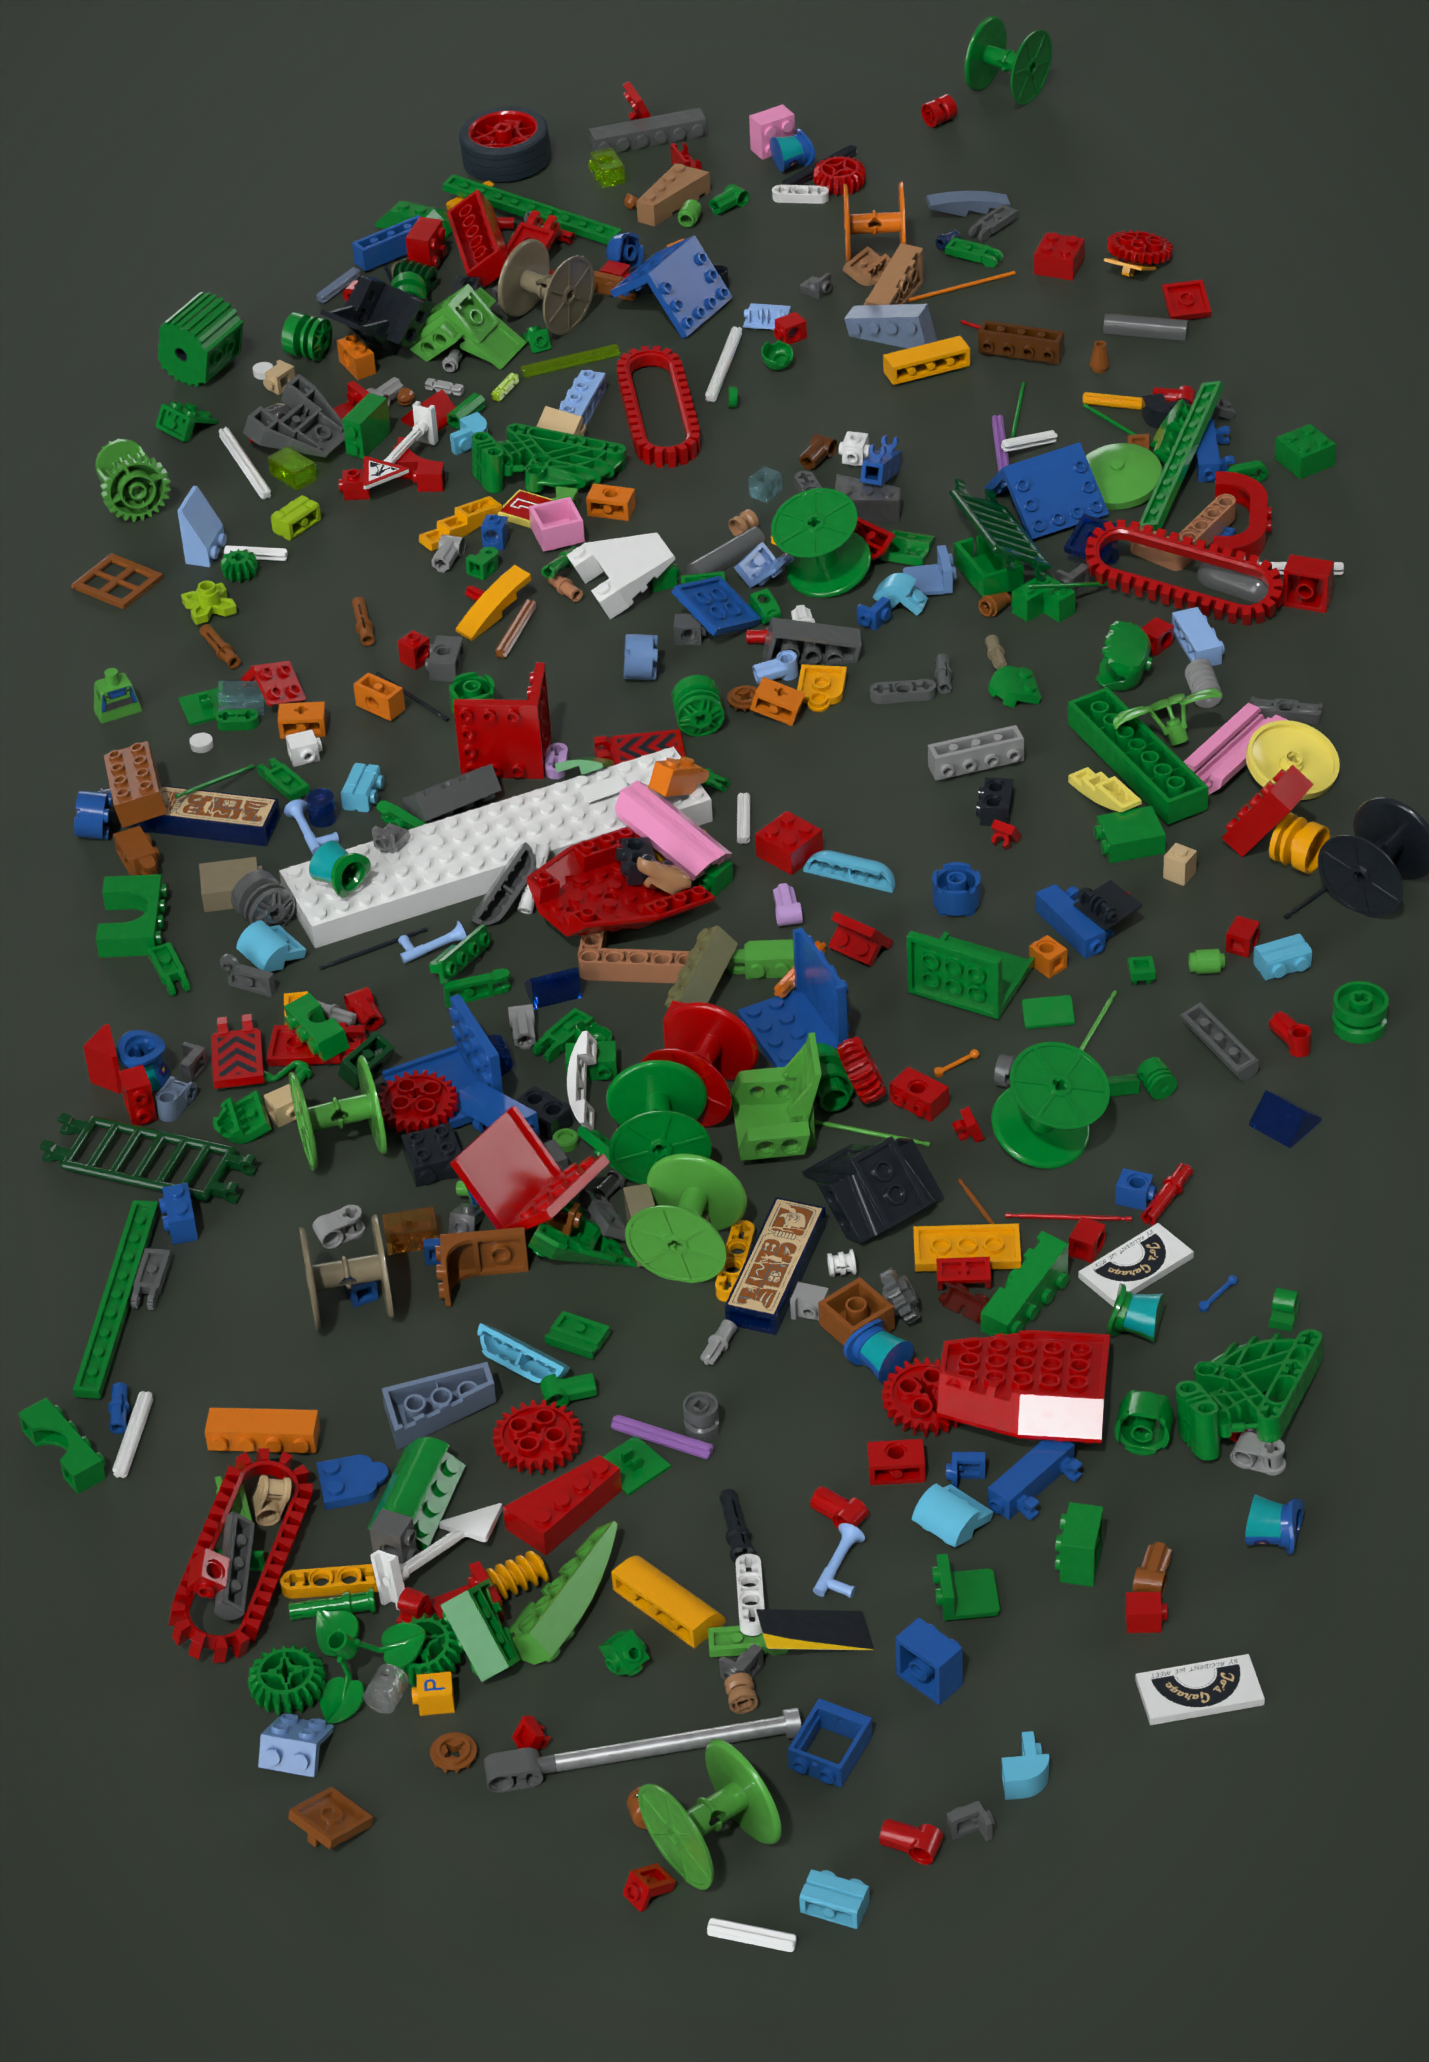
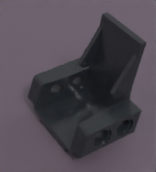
[320,276,435,355]
[802,1136,943,1243]

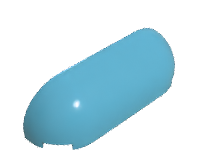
[803,850,896,893]
[477,1323,570,1383]

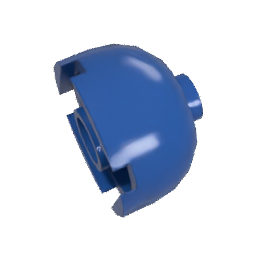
[606,233,644,269]

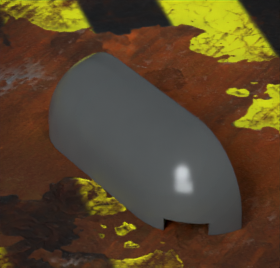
[1197,562,1268,603]
[470,842,535,925]

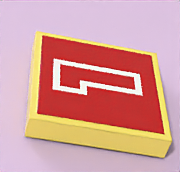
[497,489,553,528]

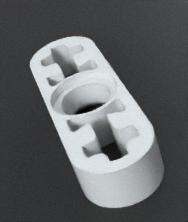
[772,185,829,204]

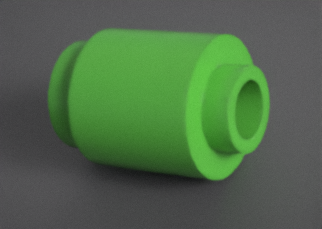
[678,199,702,227]
[1188,948,1225,974]

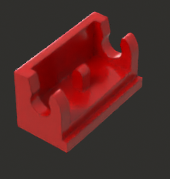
[670,142,702,170]
[936,1257,991,1290]

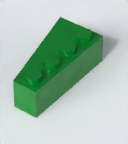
[981,1231,1069,1337]

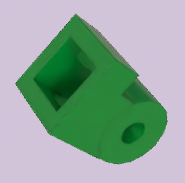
[466,547,499,581]
[749,588,781,625]
[1269,1287,1300,1332]

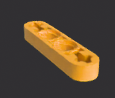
[715,1220,755,1302]
[280,1564,378,1599]

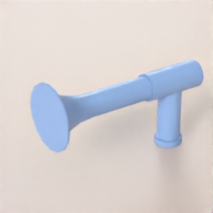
[284,799,339,855]
[398,921,467,964]
[813,1523,865,1598]

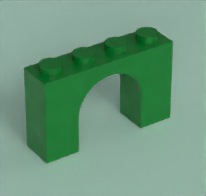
[96,874,168,958]

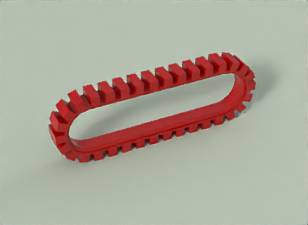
[617,346,701,468]
[1085,520,1283,625]

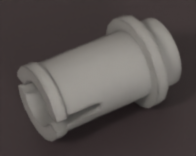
[442,349,462,372]

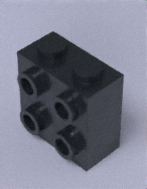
[401,1123,462,1187]

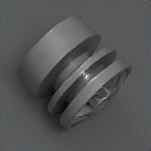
[231,870,295,927]

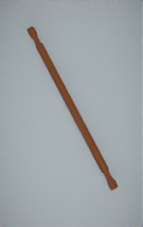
[957,1178,995,1224]

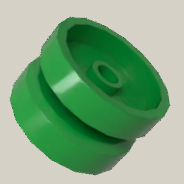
[1332,981,1389,1044]

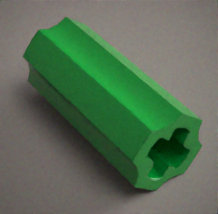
[446,392,486,429]

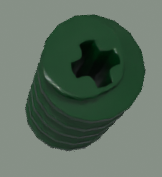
[393,258,438,292]

